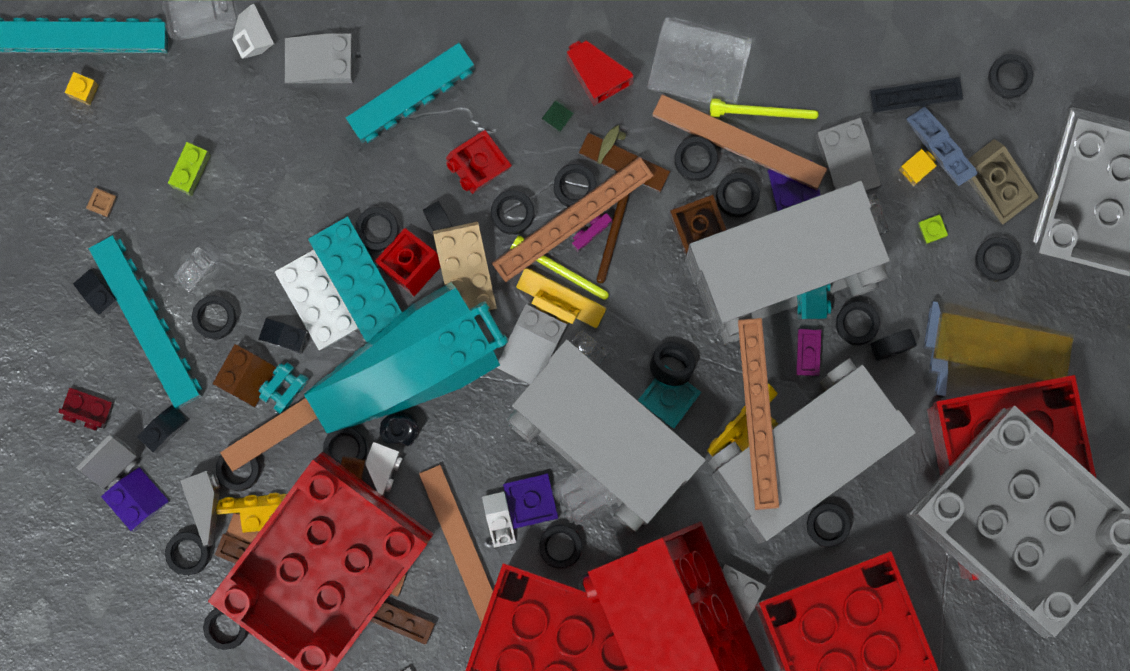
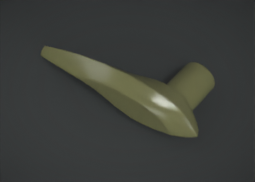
[597,125,626,164]

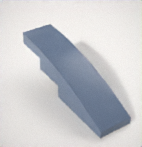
[906,107,977,186]
[923,301,948,398]

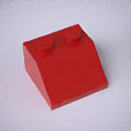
[374,228,441,297]

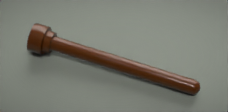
[596,192,632,284]

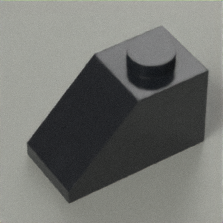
[73,269,119,318]
[258,318,309,355]
[137,405,188,454]

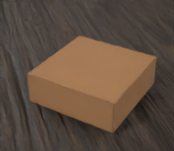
[86,188,117,218]

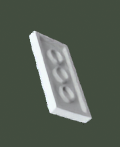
[275,250,359,351]

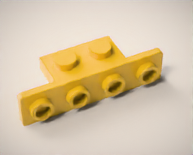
[516,268,606,328]
[707,384,778,457]
[216,493,288,533]

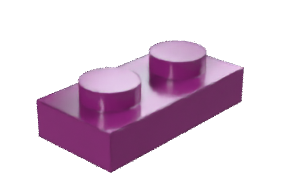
[572,213,612,252]
[796,329,821,376]

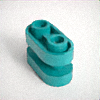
[258,362,309,414]

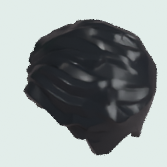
[379,411,419,446]

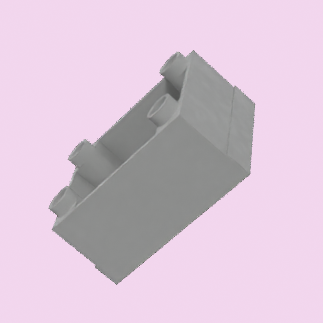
[1031,106,1130,276]
[685,181,890,345]
[507,339,705,534]
[708,358,916,544]
[906,406,1130,638]

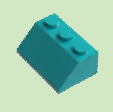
[797,284,831,320]

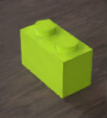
[168,142,211,196]

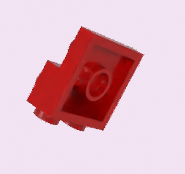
[446,130,512,194]

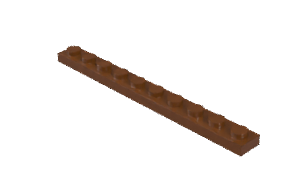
[215,533,435,645]

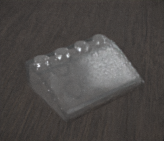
[647,17,753,105]

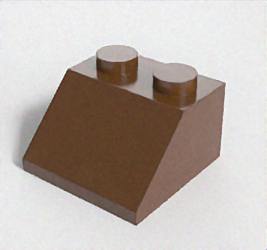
[212,344,277,407]

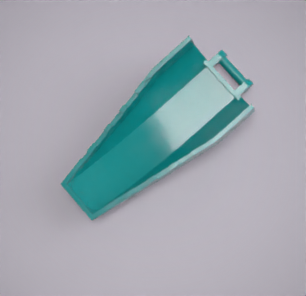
[304,282,509,434]

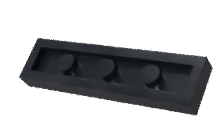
[869,77,963,114]

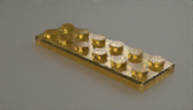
[933,313,1073,380]

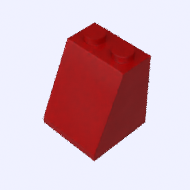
[567,40,634,106]

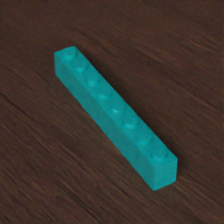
[0,18,168,53]
[88,235,202,409]

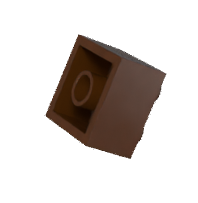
[669,195,726,256]

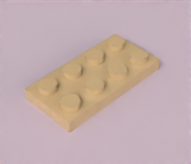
[433,222,497,310]

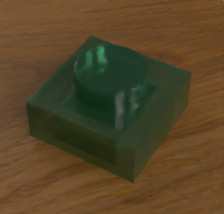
[542,100,573,133]

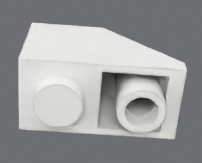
[232,4,274,59]
[365,442,402,496]
[482,492,516,548]

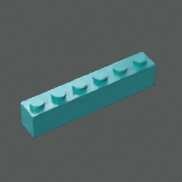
[346,43,475,144]

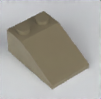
[968,139,1038,225]

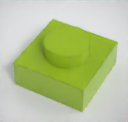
[918,215,948,244]

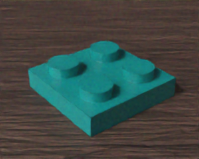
[638,365,702,429]

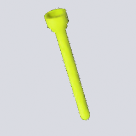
[710,98,819,119]
[510,235,609,300]

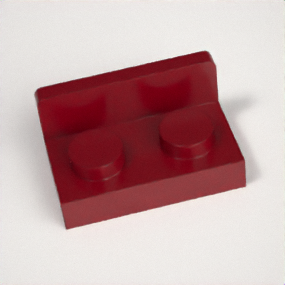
[58,388,114,431]

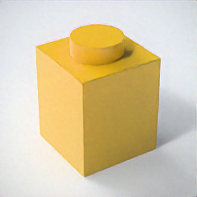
[64,72,99,106]
[899,149,937,187]

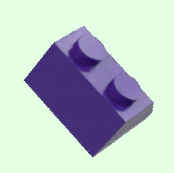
[101,467,170,532]

